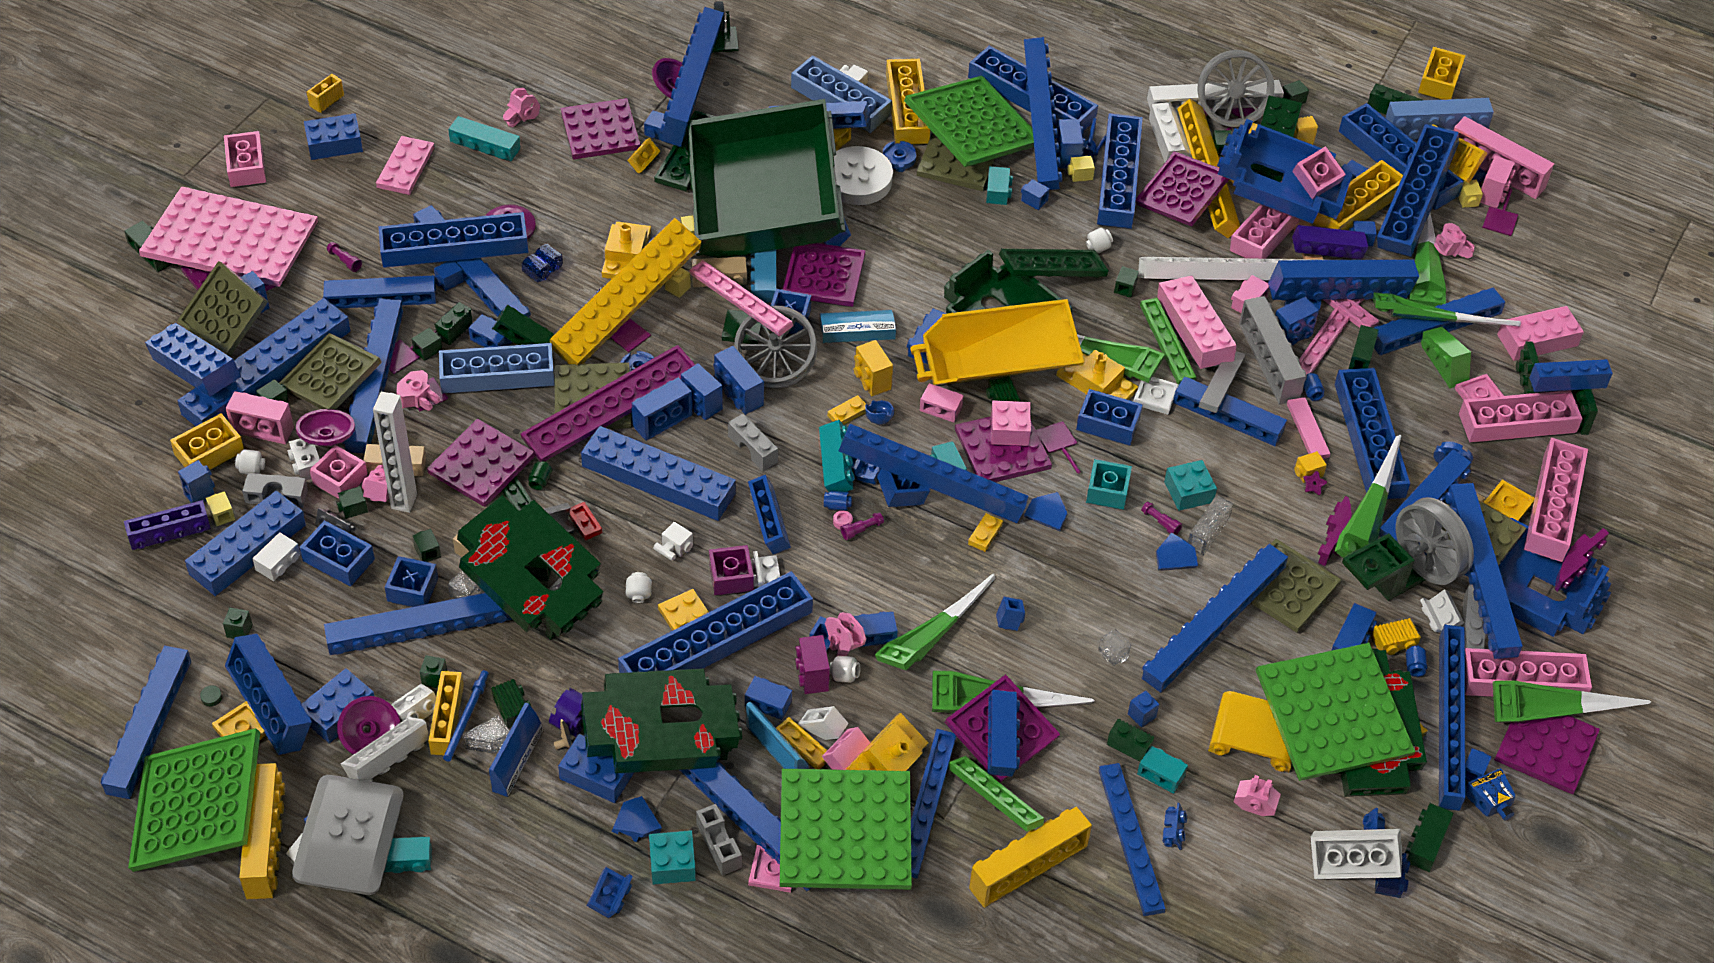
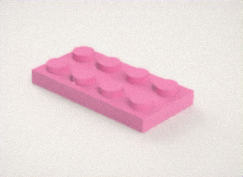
[376,136,435,195]

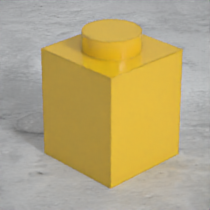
[1294,451,1327,483]

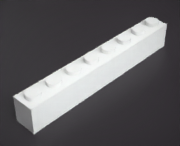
[1147,80,1284,110]
[373,392,417,513]

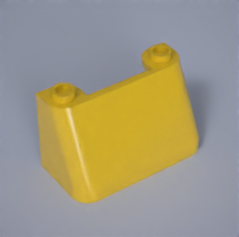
[1208,691,1292,773]

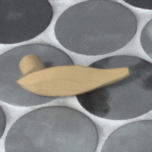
[554,719,572,750]

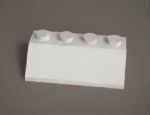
[1149,103,1192,162]
[341,717,429,782]
[1311,829,1402,879]

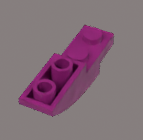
[1318,496,1352,566]
[1555,528,1609,592]

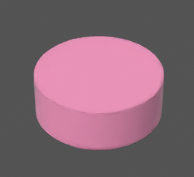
[833,510,853,529]

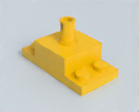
[1432,124,1488,183]
[601,222,651,279]
[1056,350,1138,400]
[846,713,928,771]

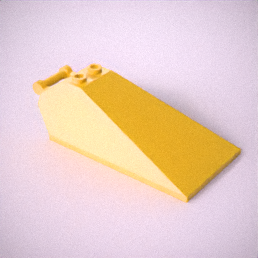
[910,299,1085,385]

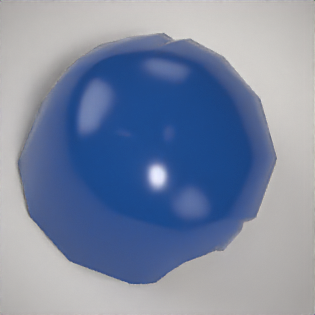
[865,400,894,425]

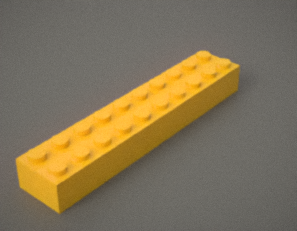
[550,218,702,366]

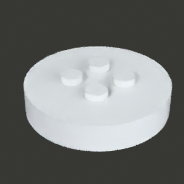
[834,146,893,205]

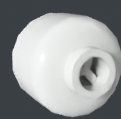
[1086,228,1113,254]
[235,449,265,475]
[625,572,652,603]
[829,656,860,683]

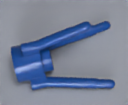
[1082,118,1106,157]

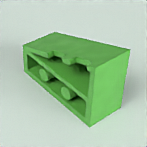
[1421,327,1471,388]

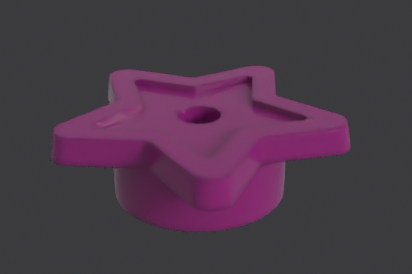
[1303,471,1327,495]

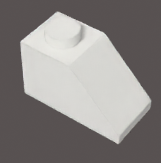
[798,706,849,740]

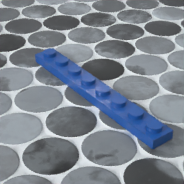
[911,729,956,879]
[1098,763,1165,916]

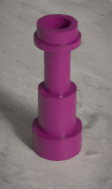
[327,242,362,272]
[1141,502,1182,535]
[840,512,884,541]

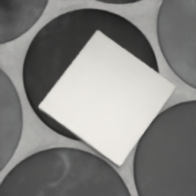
[1133,377,1179,415]

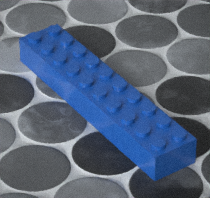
[660,7,724,147]
[177,298,351,426]
[618,571,813,673]

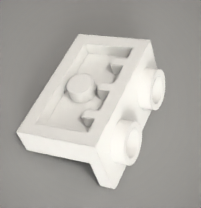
[751,551,780,588]
[1420,589,1464,633]
[391,684,436,722]

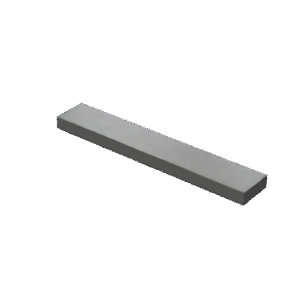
[1199,351,1246,413]

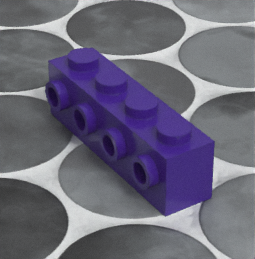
[1292,225,1368,260]
[124,500,211,550]

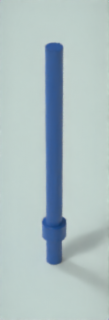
[443,670,489,762]

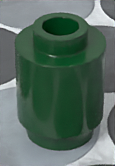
[528,461,553,490]

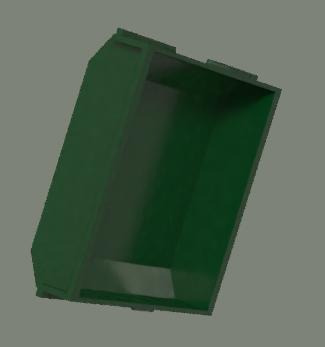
[688,99,846,258]

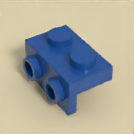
[586,867,633,918]

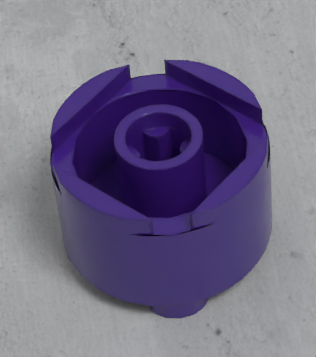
[549,688,583,737]

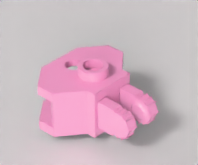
[503,88,540,128]
[1434,223,1475,258]
[397,370,441,411]
[825,612,866,656]
[1234,775,1281,816]

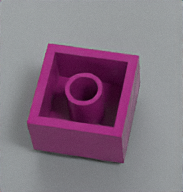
[709,545,754,595]
[795,635,830,694]

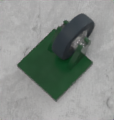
[712,1,739,53]

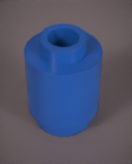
[1303,373,1324,401]
[824,490,852,511]
[1405,646,1427,677]

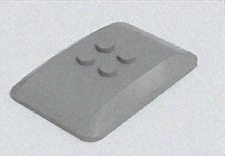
[292,775,403,895]

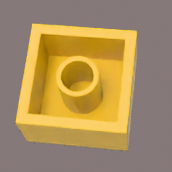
[853,340,893,397]

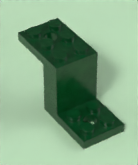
[1516,341,1598,435]
[1342,533,1426,601]

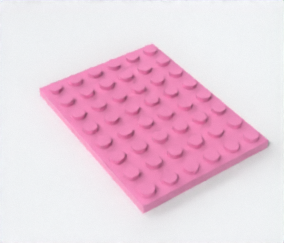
[139,187,318,287]

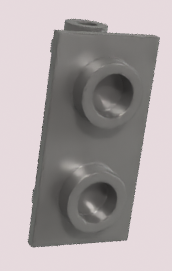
[315,508,356,533]

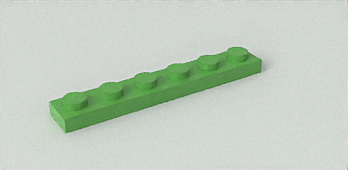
[1140,298,1196,384]
[949,756,1044,832]

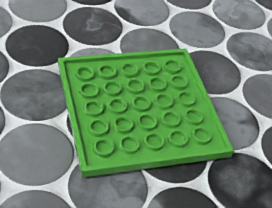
[904,76,1034,167]
[1255,643,1415,781]
[128,728,260,872]
[779,769,912,890]

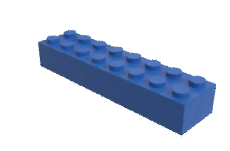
[968,45,1098,131]
[1339,103,1464,210]
[1097,113,1143,229]
[1377,124,1459,257]
[378,212,529,268]
[1268,260,1419,300]
[1334,368,1410,499]
[581,426,736,521]

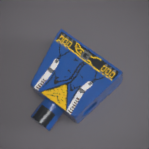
[1465,768,1515,821]

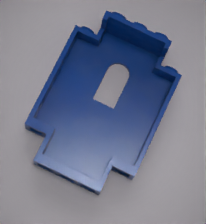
[1217,119,1352,224]
[1465,518,1611,637]

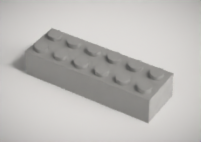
[1239,296,1307,405]

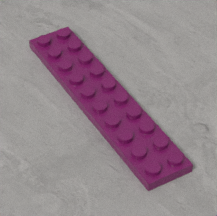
[520,345,695,461]

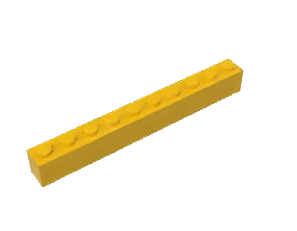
[1177,99,1240,238]

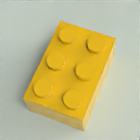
[1418,47,1466,100]
[170,413,244,470]

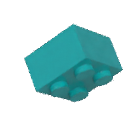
[1086,459,1132,510]
[1164,460,1217,511]
[649,830,696,885]

